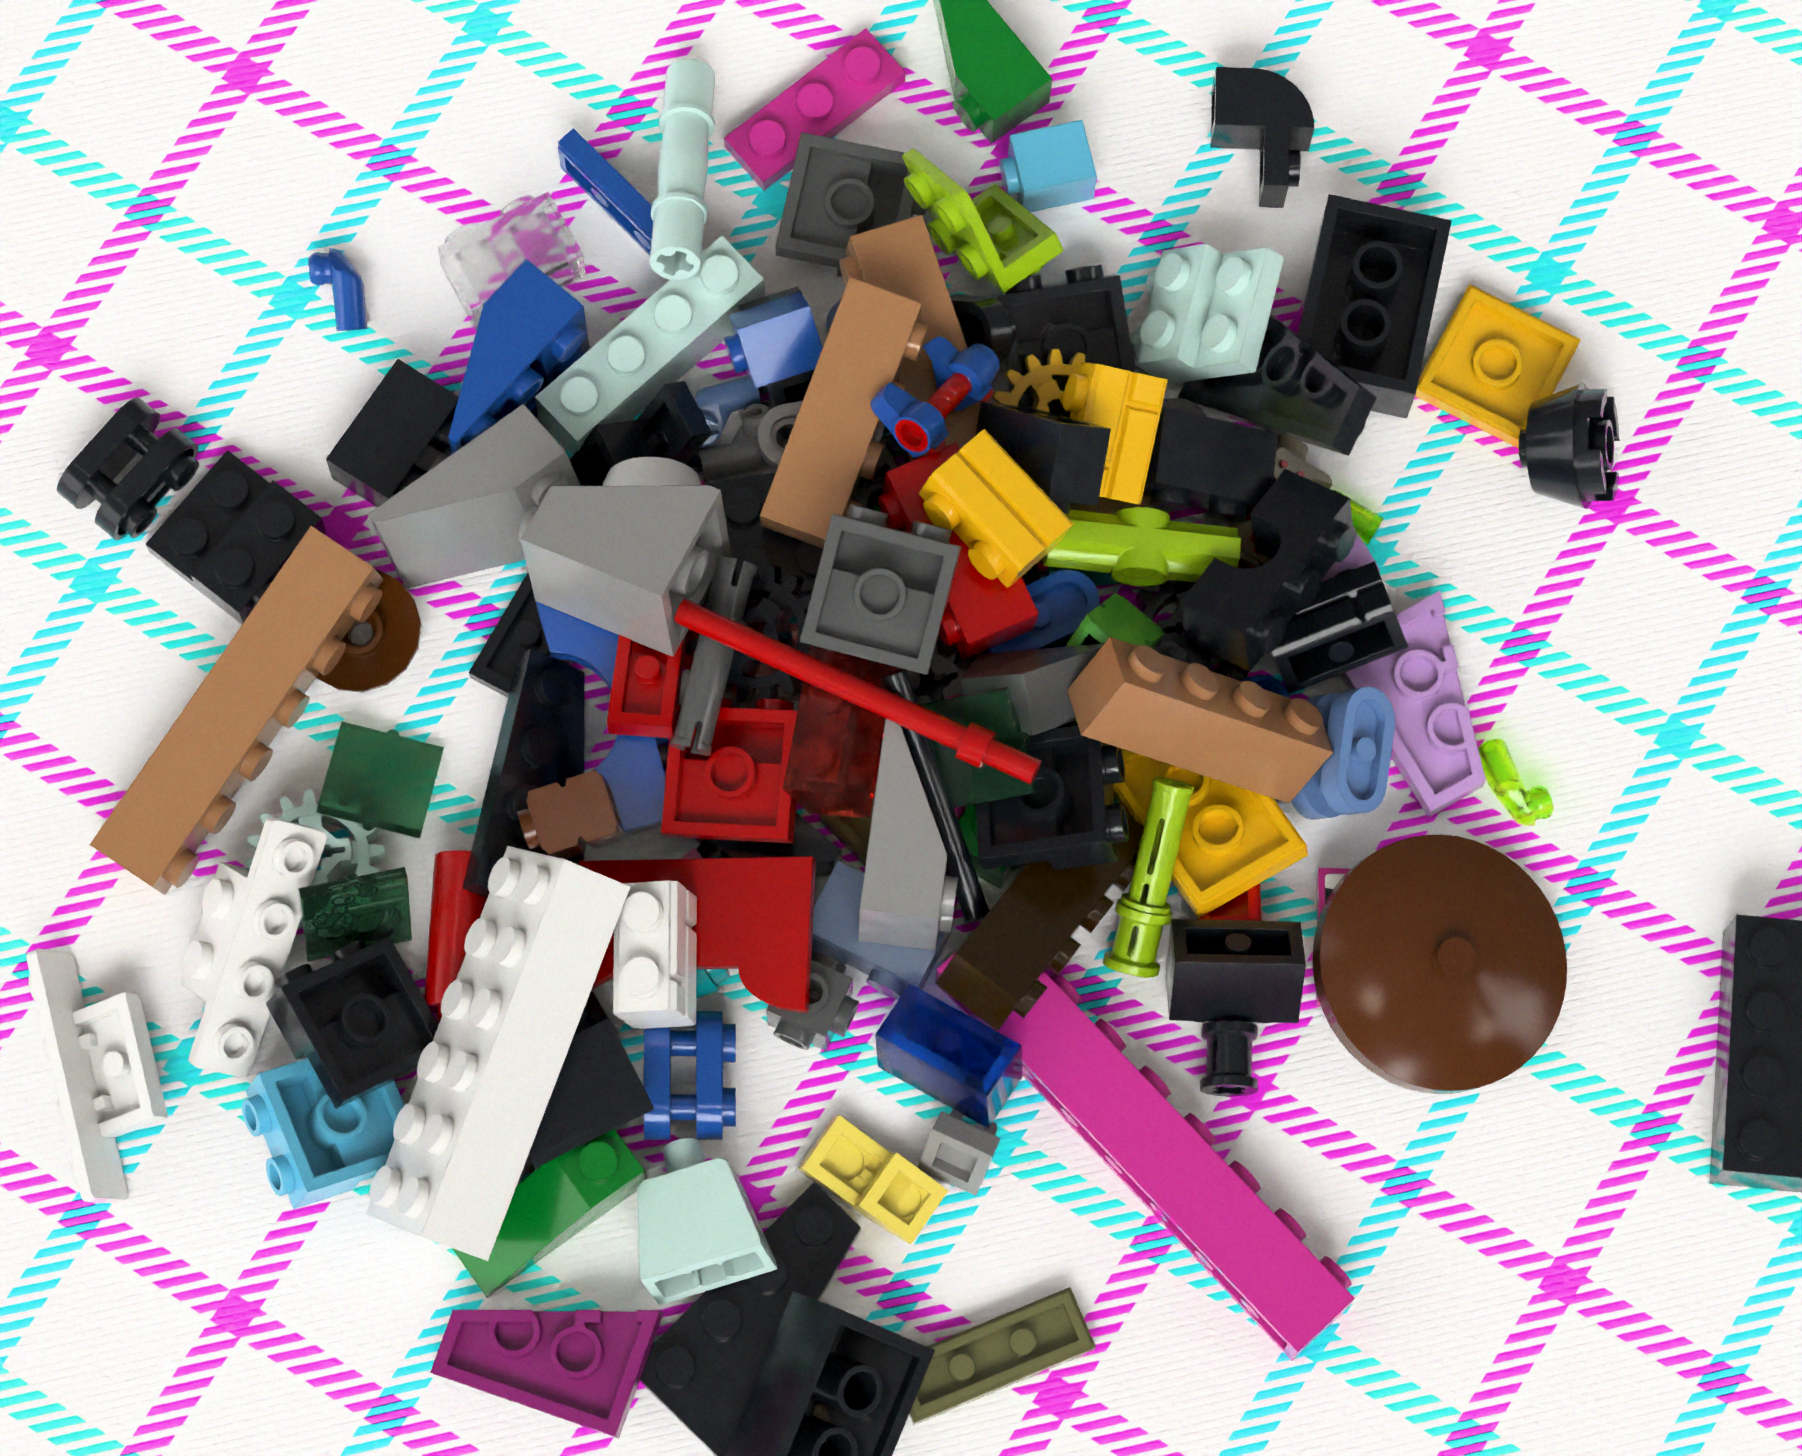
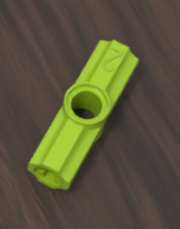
[1043,507,1241,587]

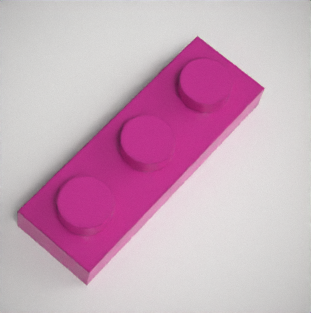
[724,28,906,191]

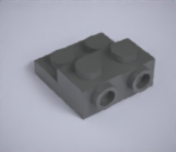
[775,132,927,278]
[800,504,962,675]

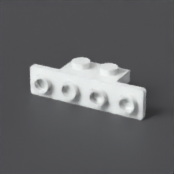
[180,817,327,1078]
[26,948,168,1204]

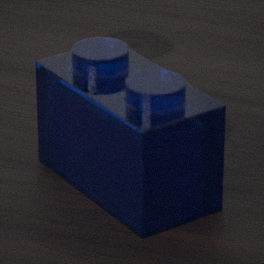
[875,984,1022,1128]

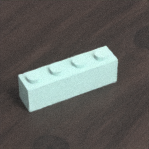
[535,236,765,456]

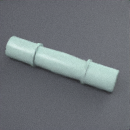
[650,59,715,280]

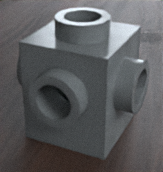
[766,951,859,1051]

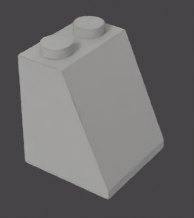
[518,485,731,656]

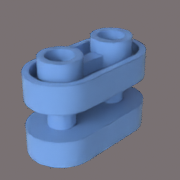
[1291,687,1395,820]

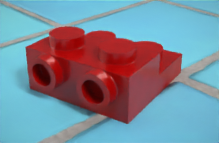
[661,698,810,843]

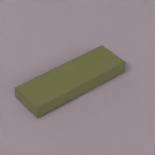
[909,1287,1096,1426]

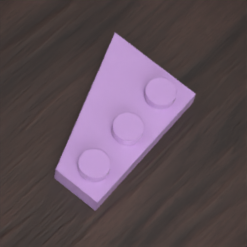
[1340,591,1486,818]

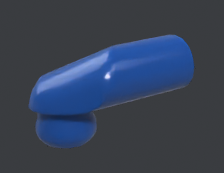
[308,248,368,331]

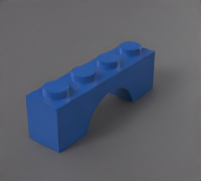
[533,593,668,837]

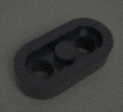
[950,294,1016,360]

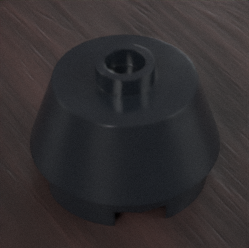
[1519,383,1620,509]

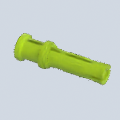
[1103,777,1194,978]

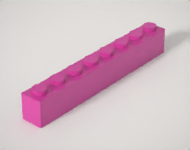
[935,950,1355,1361]

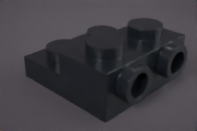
[991,264,1135,414]
[145,450,326,625]
[974,725,1129,871]
[266,936,439,1109]

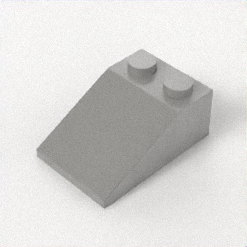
[368,404,580,588]
[858,719,958,951]

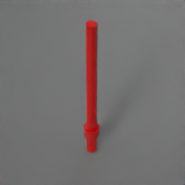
[674,598,1042,785]

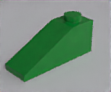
[933,0,1052,144]
[452,1129,646,1298]

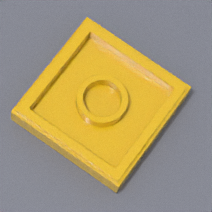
[1415,284,1581,448]

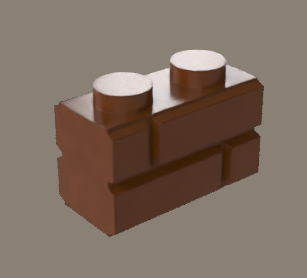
[517,770,625,859]

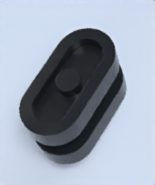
[57,397,199,540]

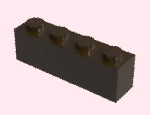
[935,814,1144,1031]

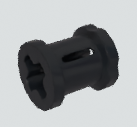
[1200,1021,1258,1097]

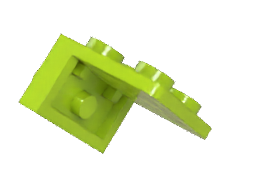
[902,148,1064,293]

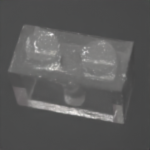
[437,191,586,330]

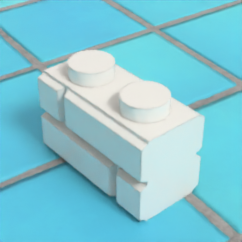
[613,880,697,1029]

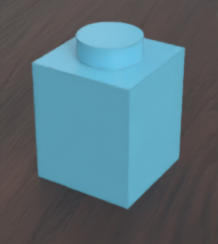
[999,120,1097,212]

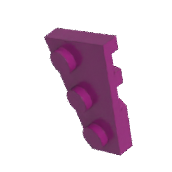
[430,1310,663,1439]

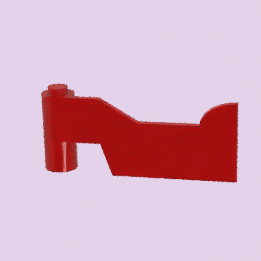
[424,850,816,1023]

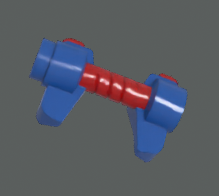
[870,336,1000,458]

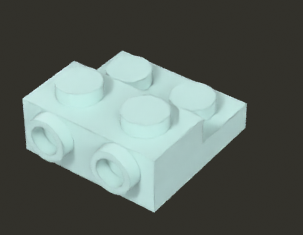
[1131,243,1284,384]

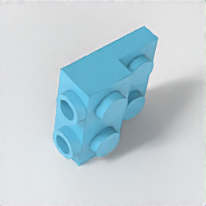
[242,1058,405,1209]

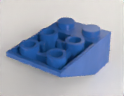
[448,259,590,454]

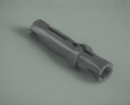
[670,556,757,756]

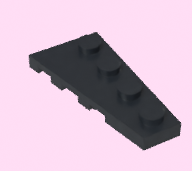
[1178,313,1377,456]
[462,649,585,898]
[639,1182,861,1456]

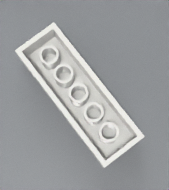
[366,846,630,1261]

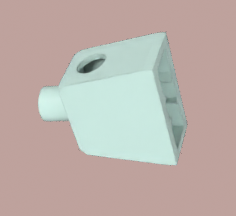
[637,1138,777,1305]

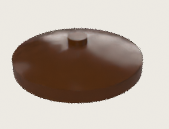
[1312,834,1567,1094]

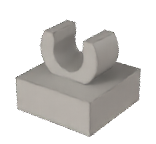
[917,1106,1001,1196]

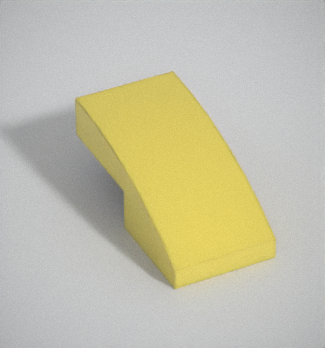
[797,1115,948,1244]

